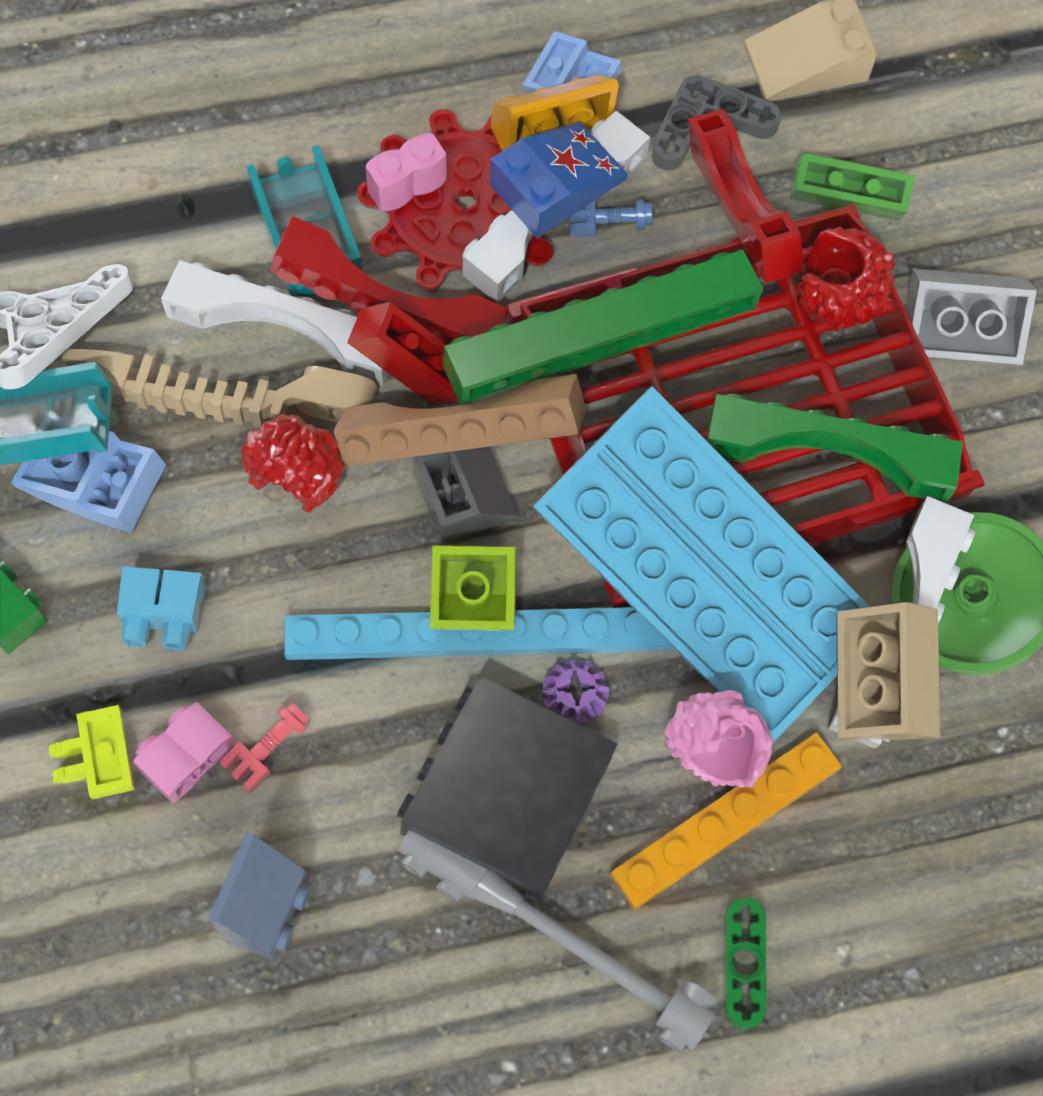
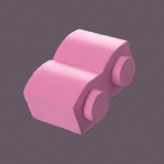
[366,133,447,211]
[133,702,235,804]

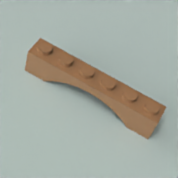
[333,374,586,466]

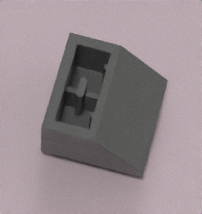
[413,447,518,545]

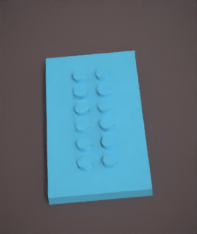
[532,386,870,742]

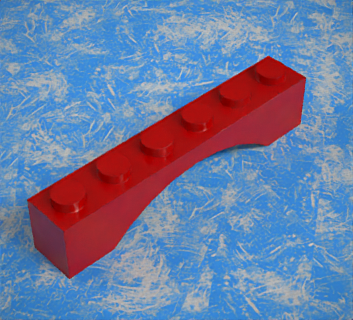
[688,109,803,283]
[270,216,509,345]

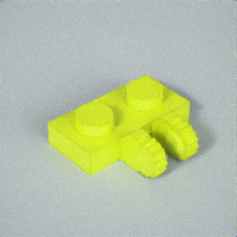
[49,705,135,799]

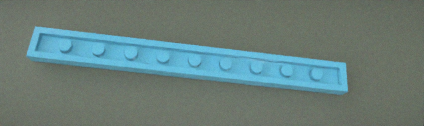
[285,608,676,660]

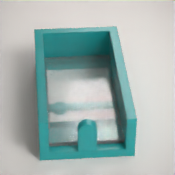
[246,145,362,297]
[0,362,113,465]

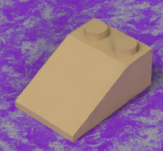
[744,0,877,102]

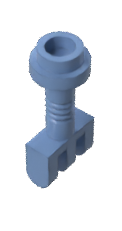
[570,199,653,238]

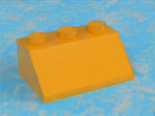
[491,75,619,151]

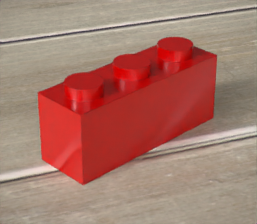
[347,302,458,405]

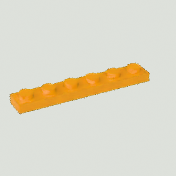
[609,732,842,911]

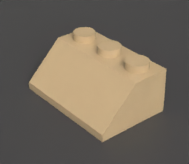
[837,602,940,740]

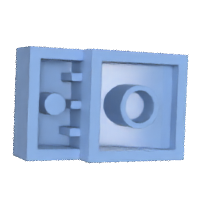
[11,417,166,533]

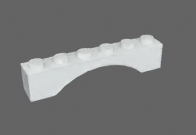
[462,111,650,303]
[161,260,389,388]
[828,496,976,749]

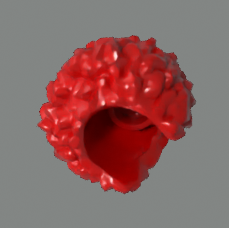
[797,226,895,331]
[241,414,345,513]

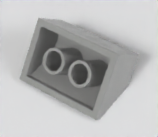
[906,269,1037,365]

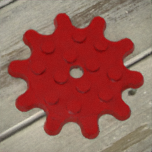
[357,109,553,294]

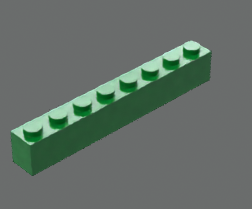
[443,250,763,405]

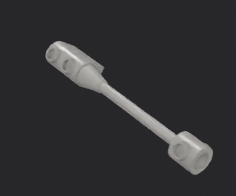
[398,830,718,1052]

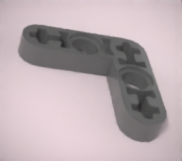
[651,75,781,171]

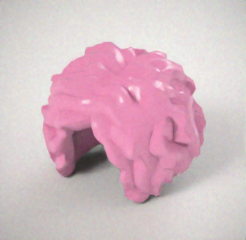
[664,690,773,788]

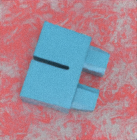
[117,566,207,651]

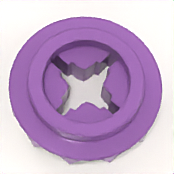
[542,658,609,724]

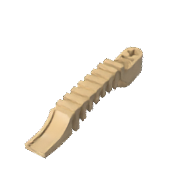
[61,349,377,428]

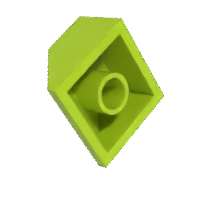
[430,546,517,631]

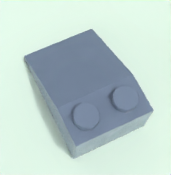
[209,833,312,961]

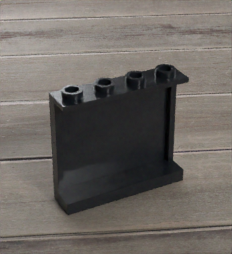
[397,676,618,904]

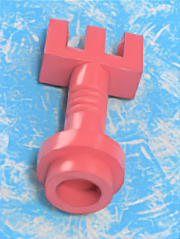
[220,702,309,793]

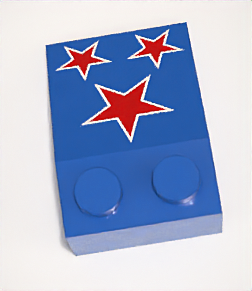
[489,122,628,239]

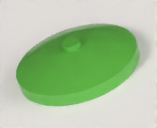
[892,512,1043,675]

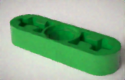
[724,898,767,1030]

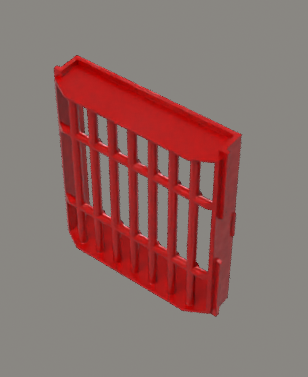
[507,204,985,608]

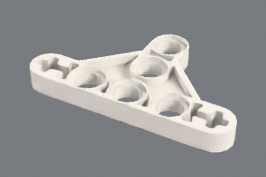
[0,264,133,389]

